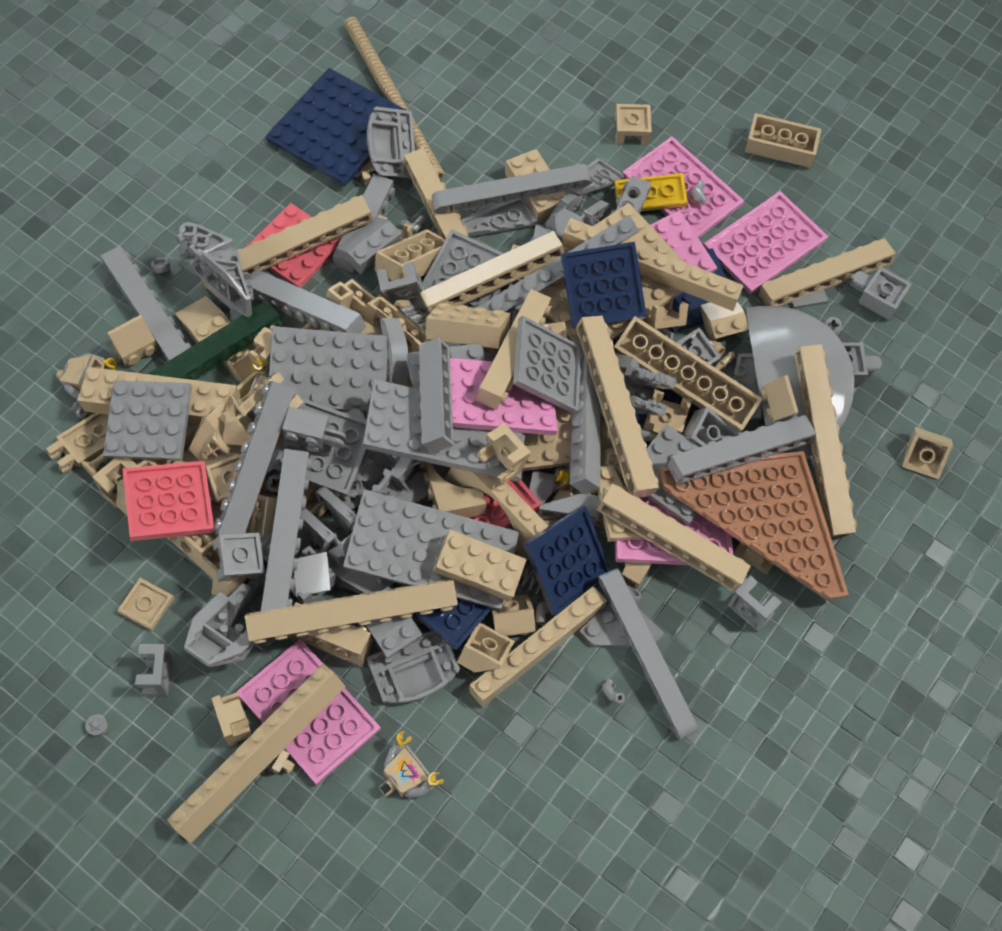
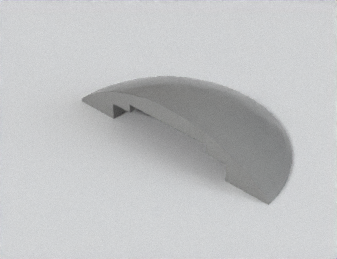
[746,306,854,459]

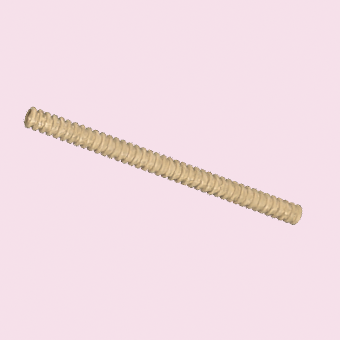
[344,17,444,180]

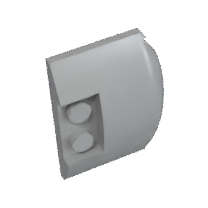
[367,106,415,179]
[366,630,460,703]

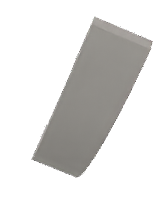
[380,318,409,386]

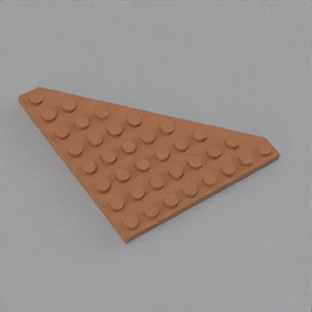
[658,451,849,600]

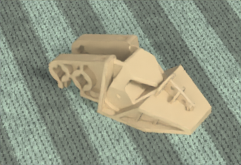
[189,371,304,467]

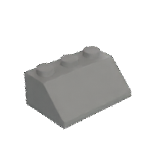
[337,217,402,275]

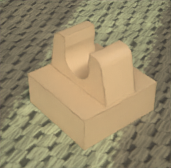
[268,750,295,774]

